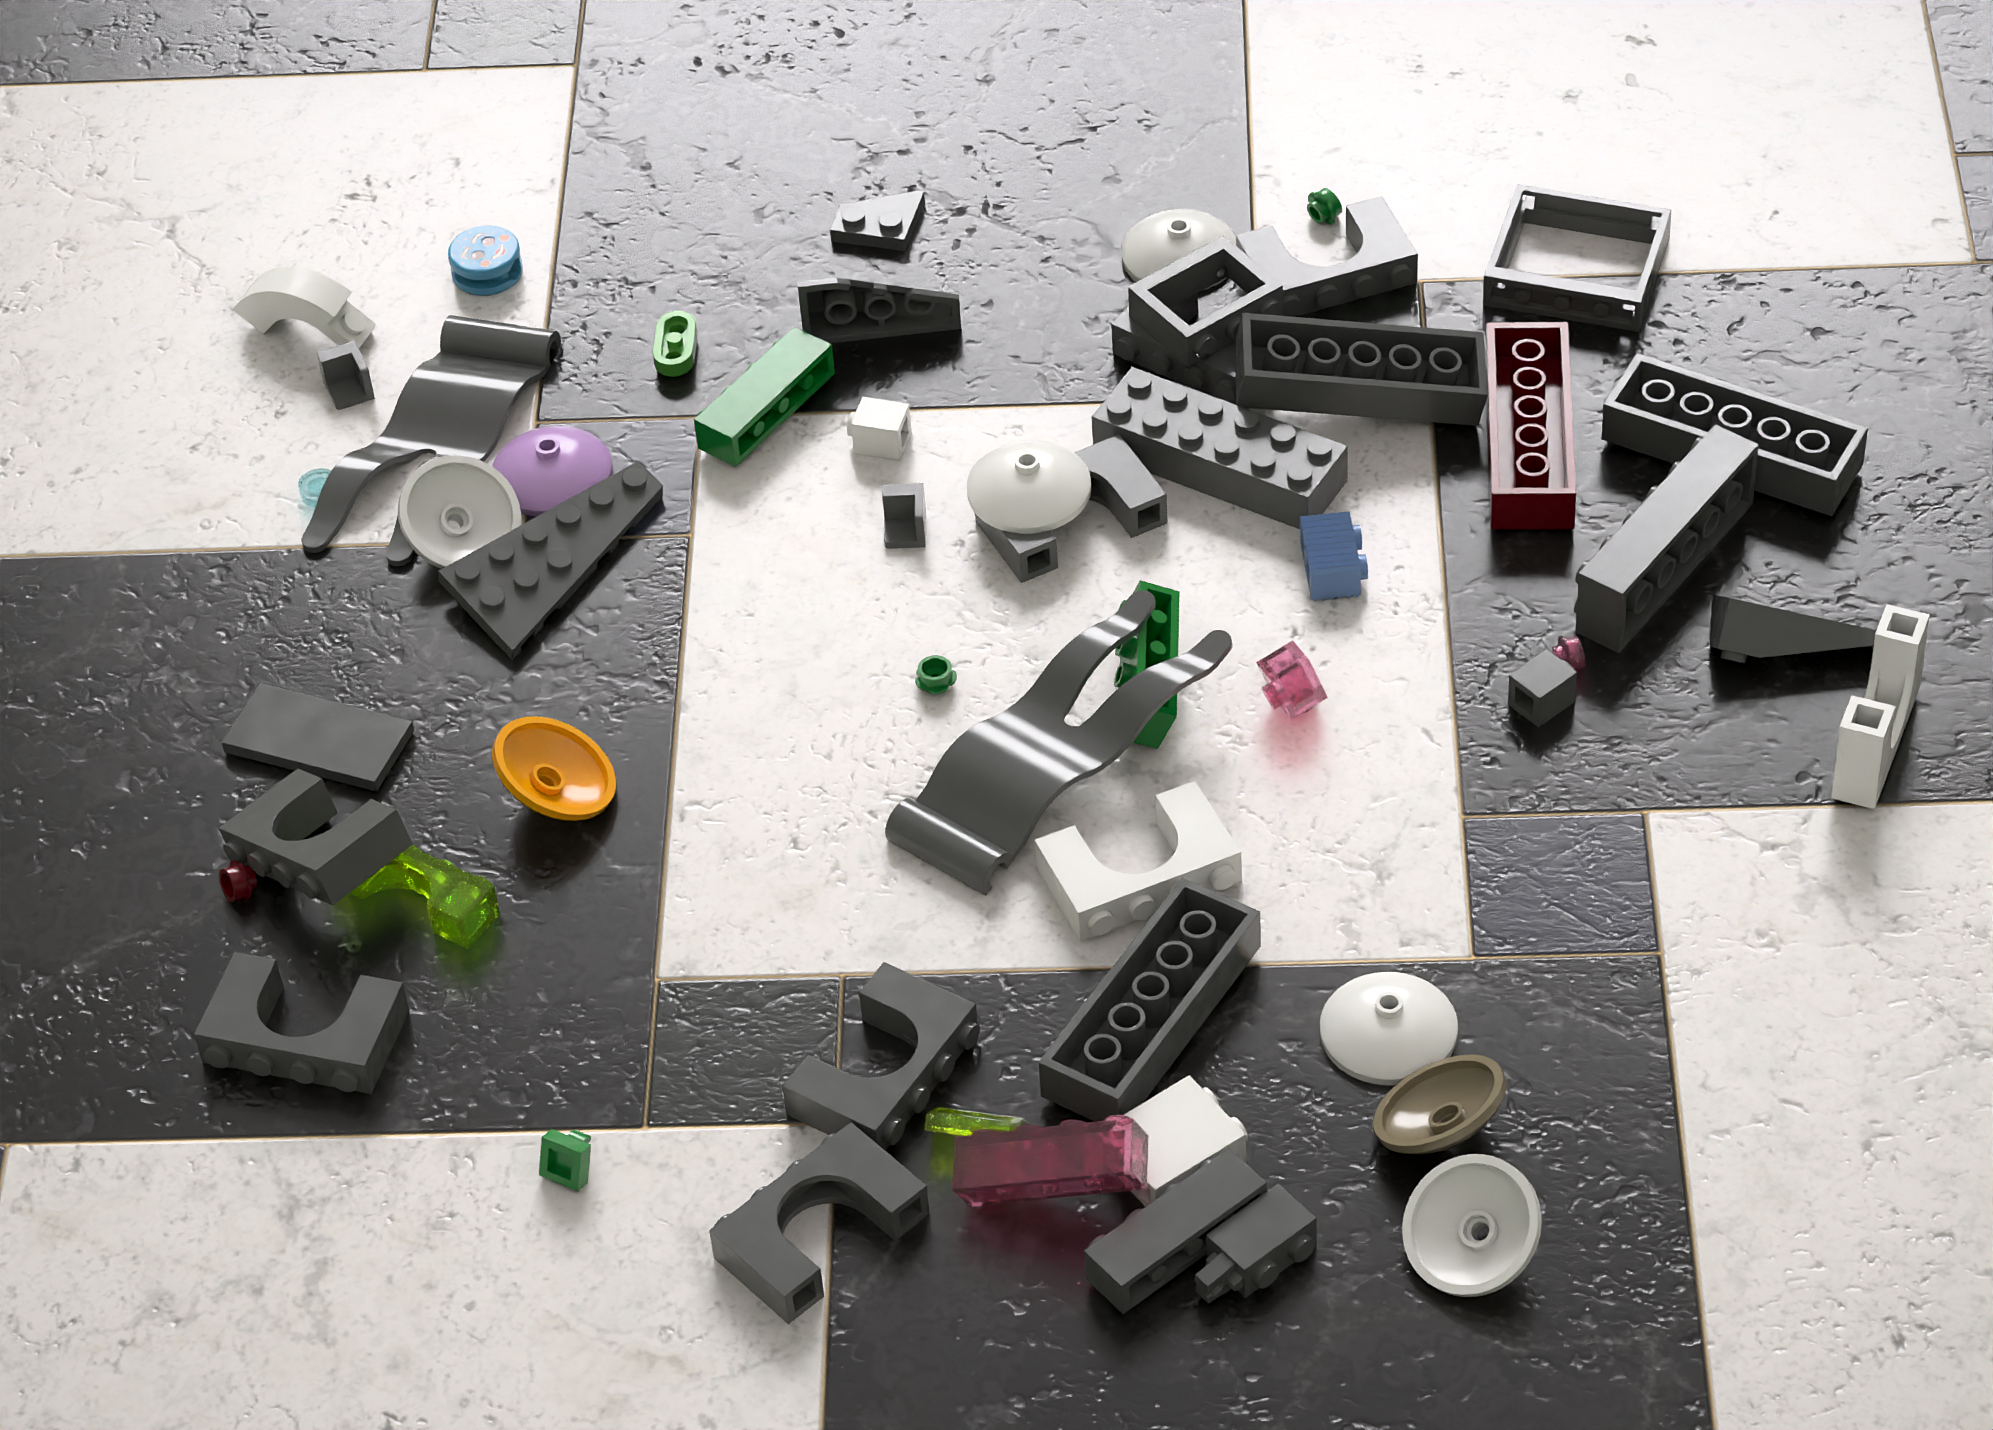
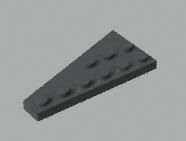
[438,461,663,661]

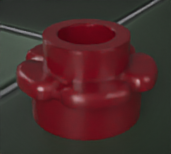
[219,860,257,902]

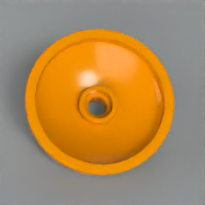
[492,716,616,821]

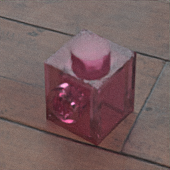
[1256,640,1328,720]

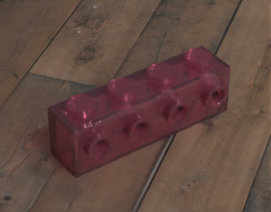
[952,1115,1149,1207]

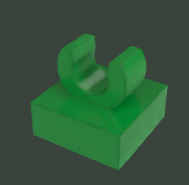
[539,1129,591,1191]

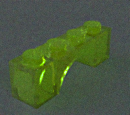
[350,844,500,949]

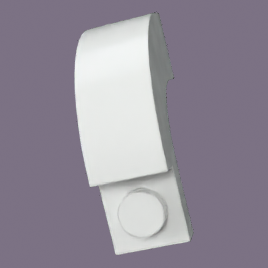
[232,266,376,349]

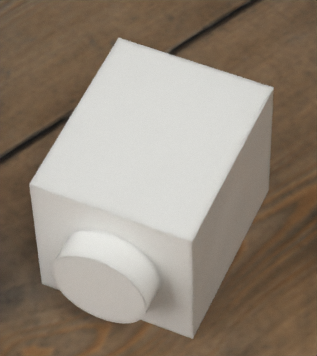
[847,397,912,461]

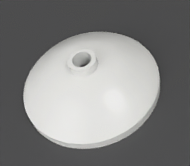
[1121,209,1236,291]
[967,440,1091,534]
[398,455,521,569]
[1320,972,1458,1085]
[1402,1154,1542,1297]

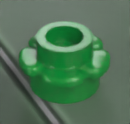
[1307,188,1342,225]
[915,655,957,694]

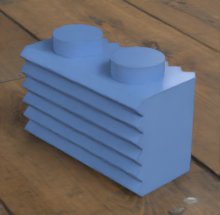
[1300,511,1368,601]

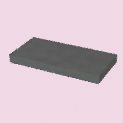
[222,683,414,792]

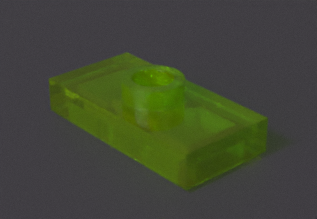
[925,1107,1026,1145]

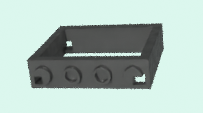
[1483,184,1672,332]

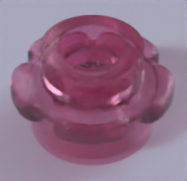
[1552,635,1586,671]

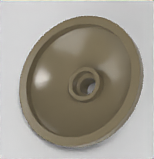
[1373,1055,1507,1155]

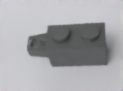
[1195,1184,1317,1303]

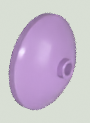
[492,426,613,517]

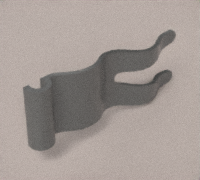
[301,315,561,566]
[885,590,1233,896]

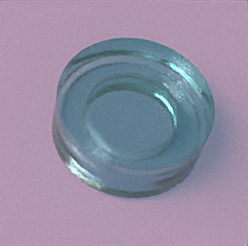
[298,468,331,507]

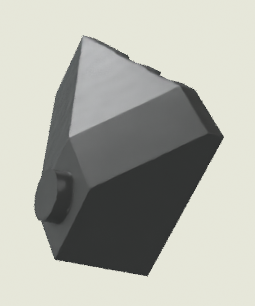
[797,278,962,343]
[1710,595,1877,663]

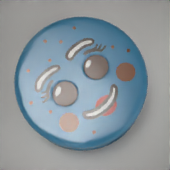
[448,225,523,296]

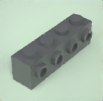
[1084,1148,1267,1314]

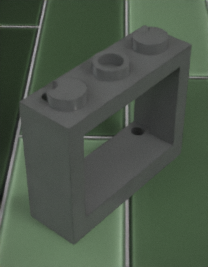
[1128,236,1283,367]

